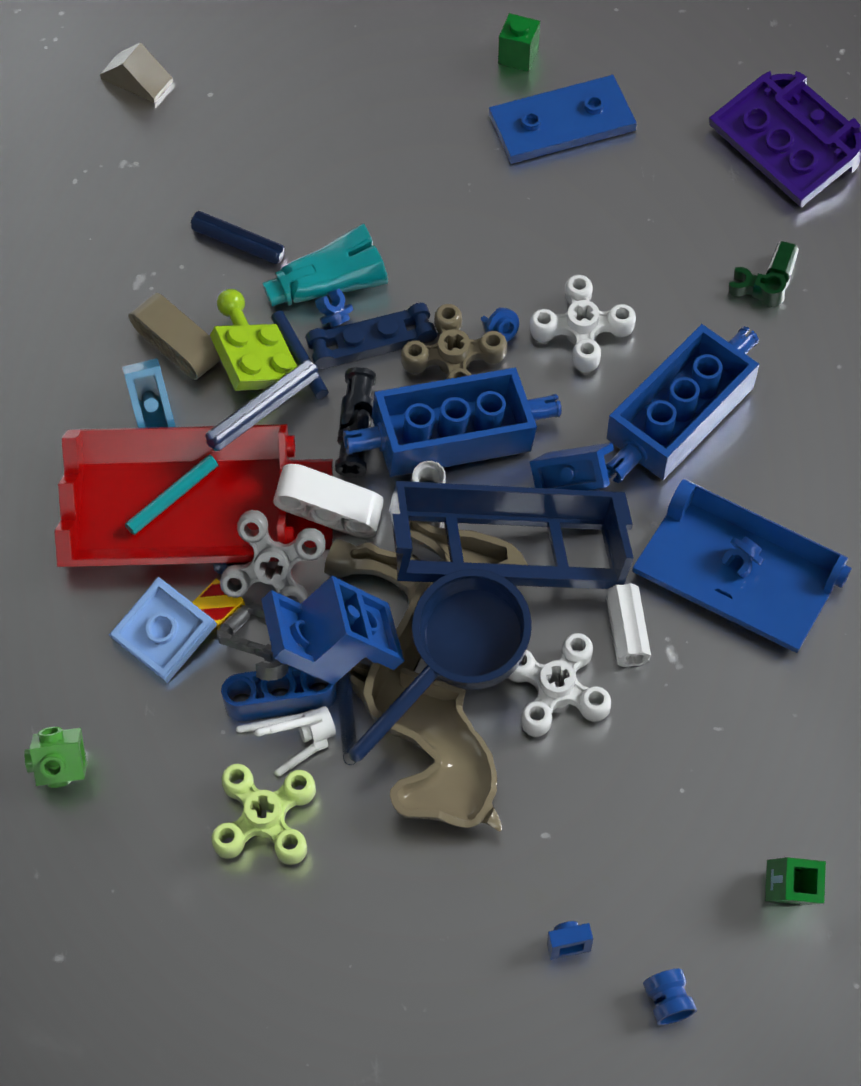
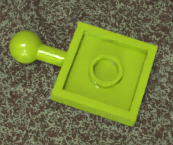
[210,289,297,391]

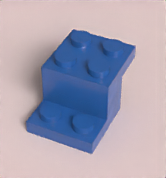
[261,576,404,685]

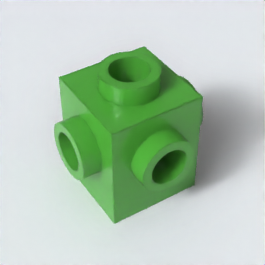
[24,726,87,788]

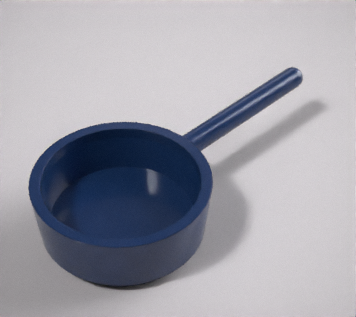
[349,569,532,762]

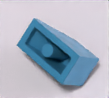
[122,358,176,428]

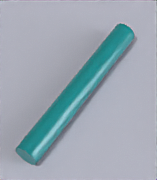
[125,455,218,535]

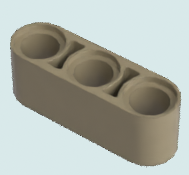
[128,292,221,380]

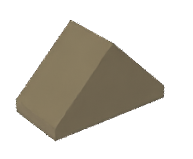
[100,42,173,103]

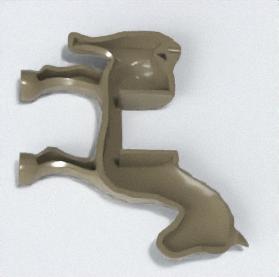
[288,521,528,832]

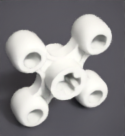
[529,275,636,372]
[508,633,611,737]

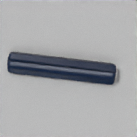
[190,211,285,264]

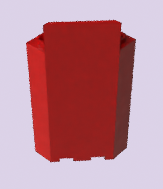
[54,424,333,567]

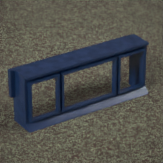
[389,481,634,589]

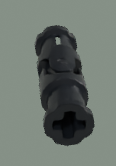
[335,367,376,477]

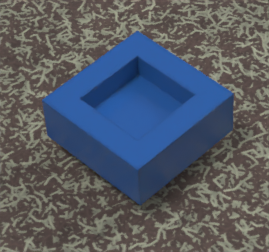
[547,921,593,960]

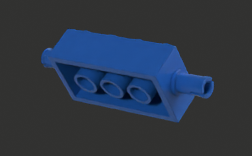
[606,324,759,483]
[343,367,562,477]

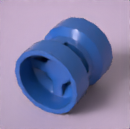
[643,968,697,1025]

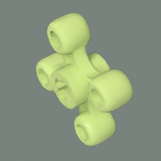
[211,764,316,865]

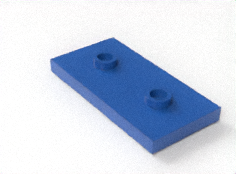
[489,75,637,164]

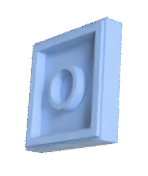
[109,577,217,683]

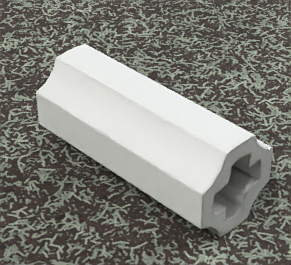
[606,583,651,668]

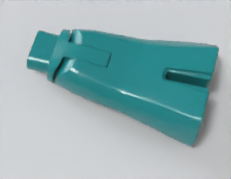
[262,223,388,307]

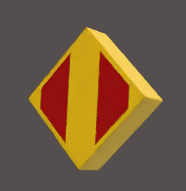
[192,578,245,630]

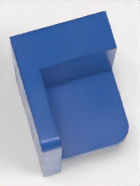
[529,443,614,490]

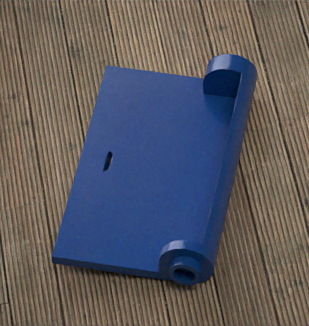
[632,479,852,653]

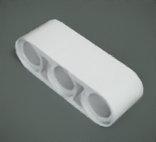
[273,464,384,539]

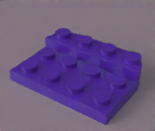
[709,71,861,208]

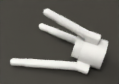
[236,706,336,777]

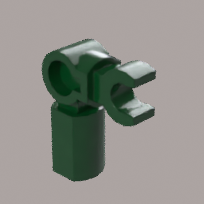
[728,241,799,307]

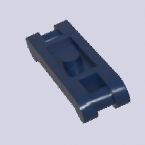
[305,303,438,370]

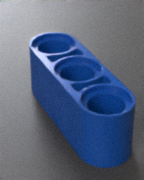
[221,666,337,722]

